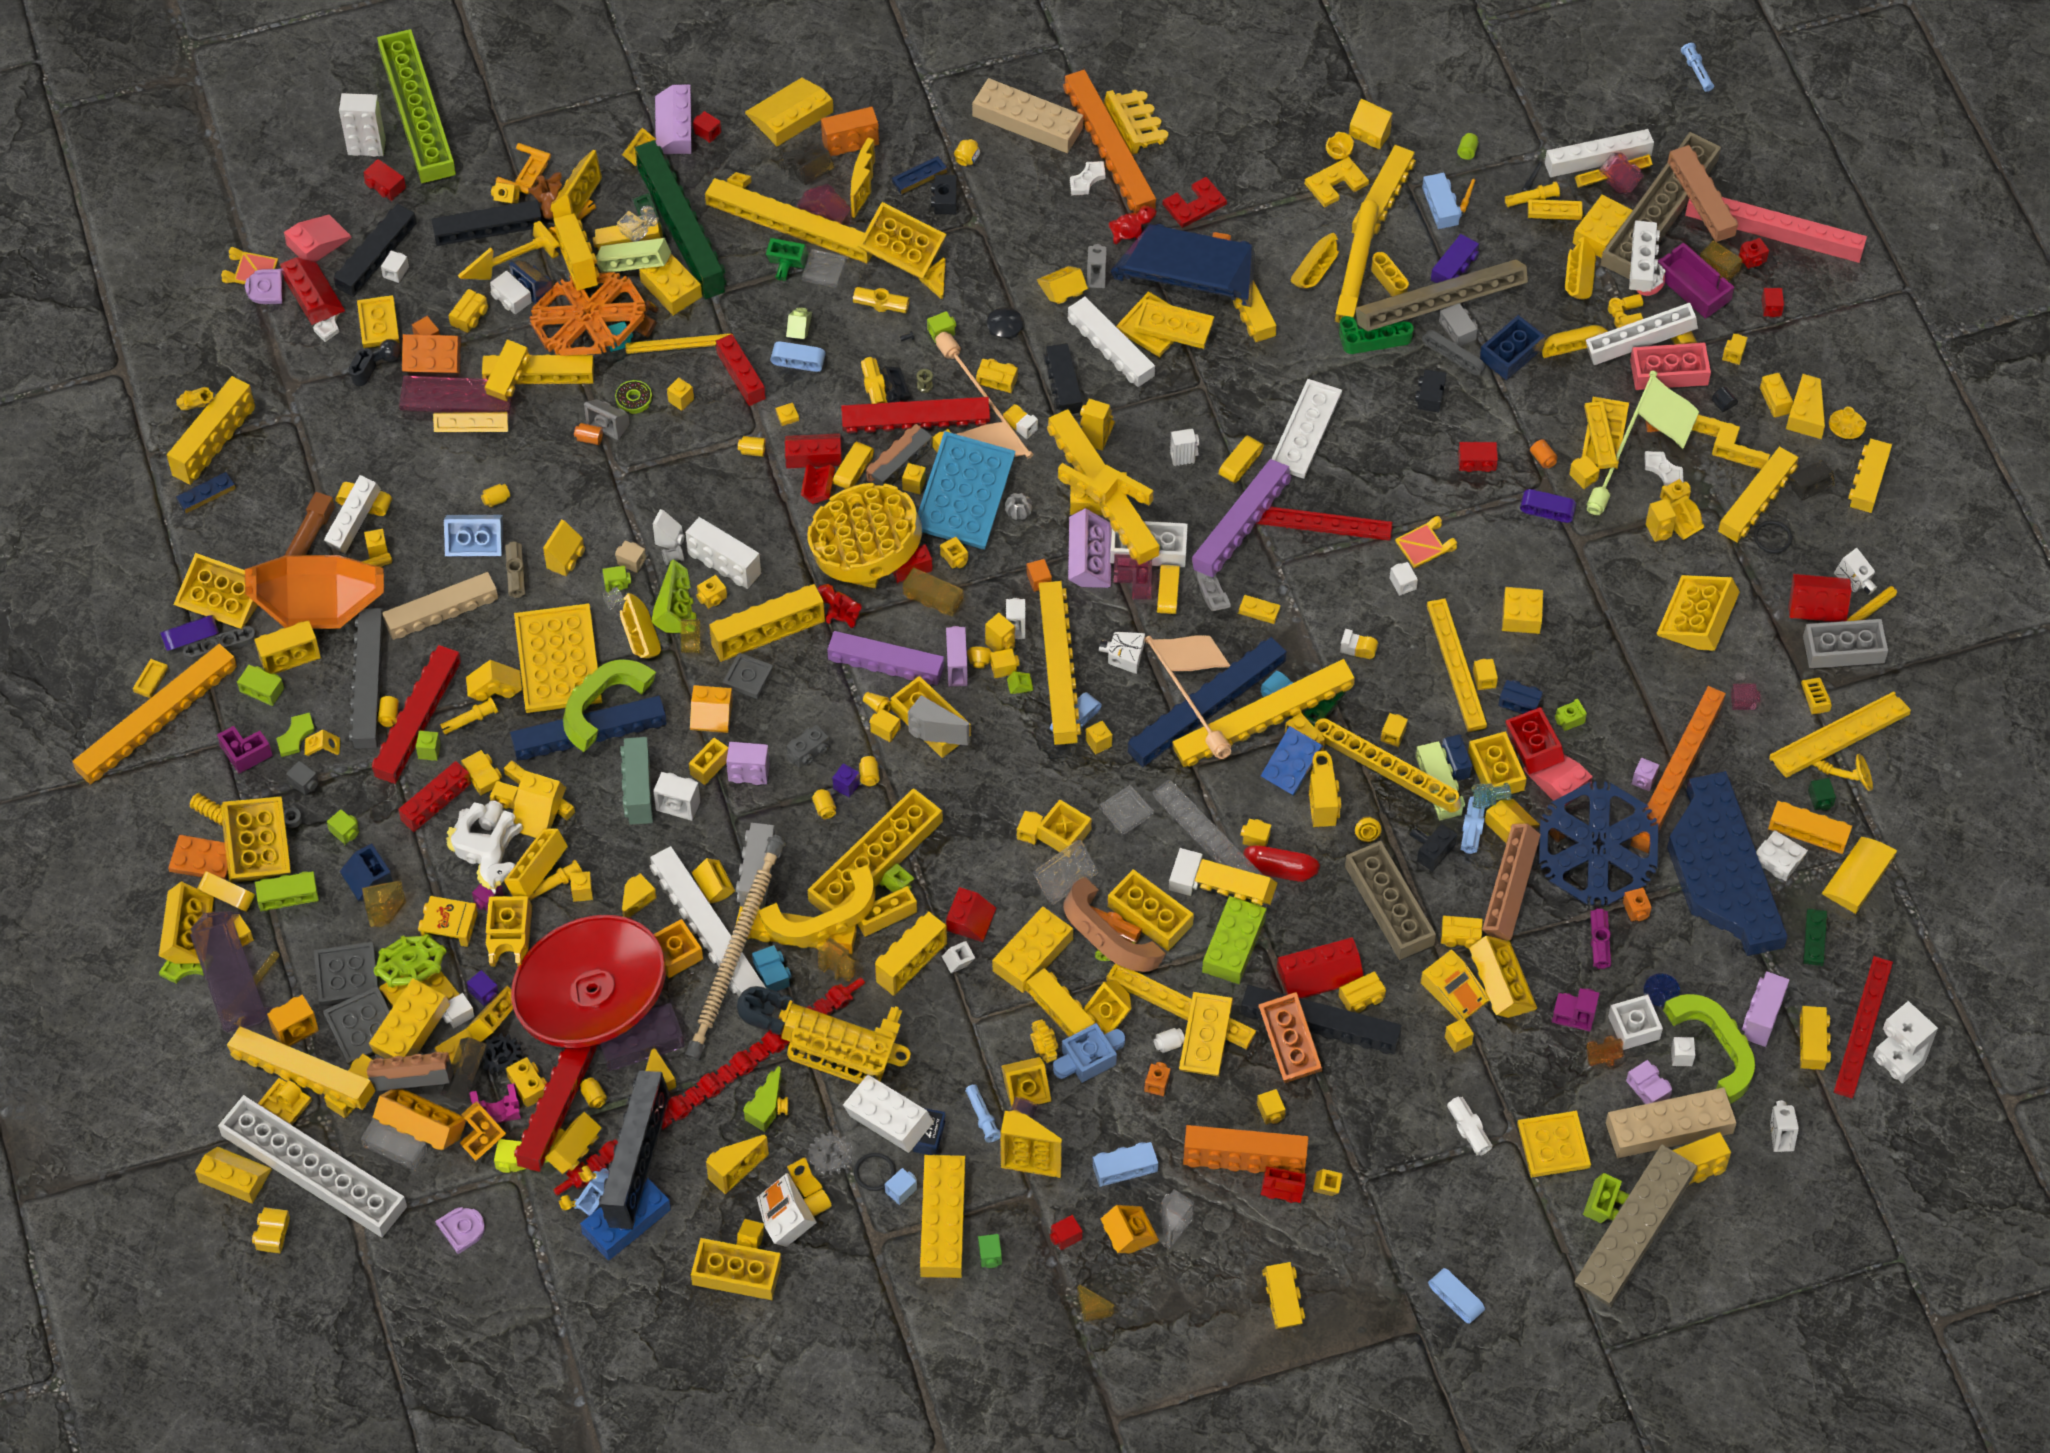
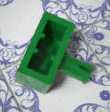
[766,238,809,281]

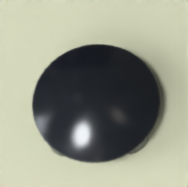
[987,307,1023,338]

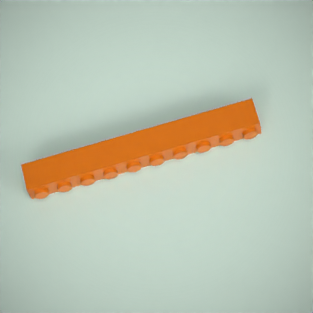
[1063,70,1156,213]
[1630,686,1726,853]

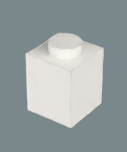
[381,251,409,283]
[1390,562,1418,596]
[942,941,975,973]
[442,993,474,1028]
[1671,1037,1695,1066]

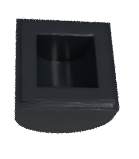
[1712,387,1738,412]

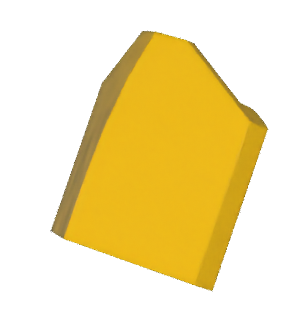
[1670,495,1704,540]

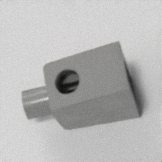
[1087,244,1106,288]

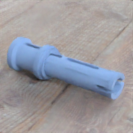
[1681,43,1714,92]
[965,1085,1001,1143]

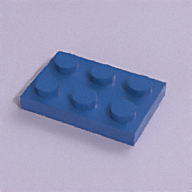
[1261,726,1323,796]

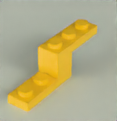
[1692,414,1770,469]
[1058,463,1153,506]

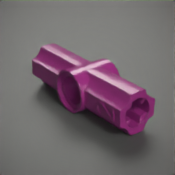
[1590,909,1611,969]

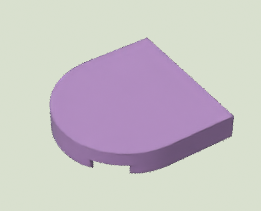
[245,269,282,304]
[435,1207,485,1254]

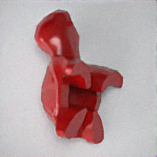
[1109,205,1156,244]
[817,584,862,628]

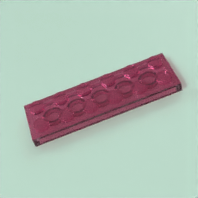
[399,376,512,415]

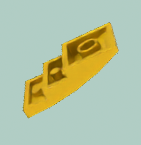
[850,138,875,218]
[1582,397,1629,469]

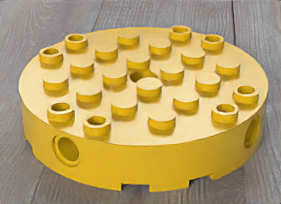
[808,483,922,582]

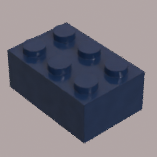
[1480,315,1545,380]

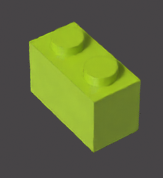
[237,665,284,706]

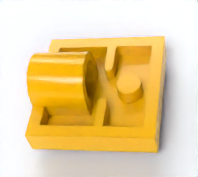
[258,1078,312,1125]

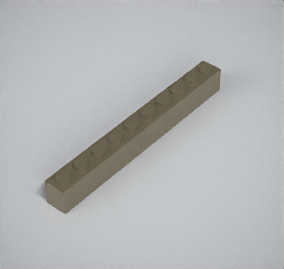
[1356,259,1528,331]

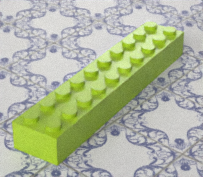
[377,29,456,184]

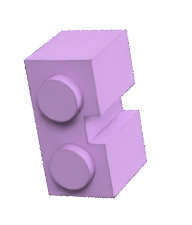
[1626,1060,1672,1104]

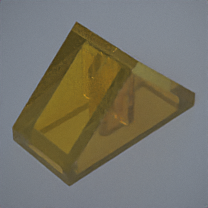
[1077,1284,1115,1322]

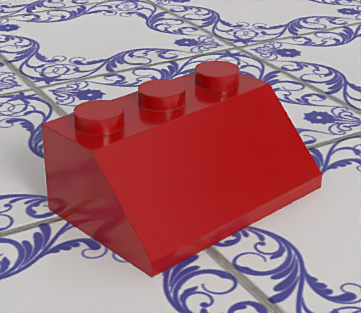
[785,433,842,469]

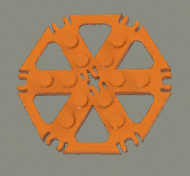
[530,272,646,356]

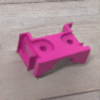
[469,1083,521,1123]

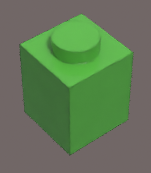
[978,1234,1002,1268]

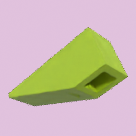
[743,1066,782,1132]

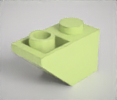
[786,308,812,339]

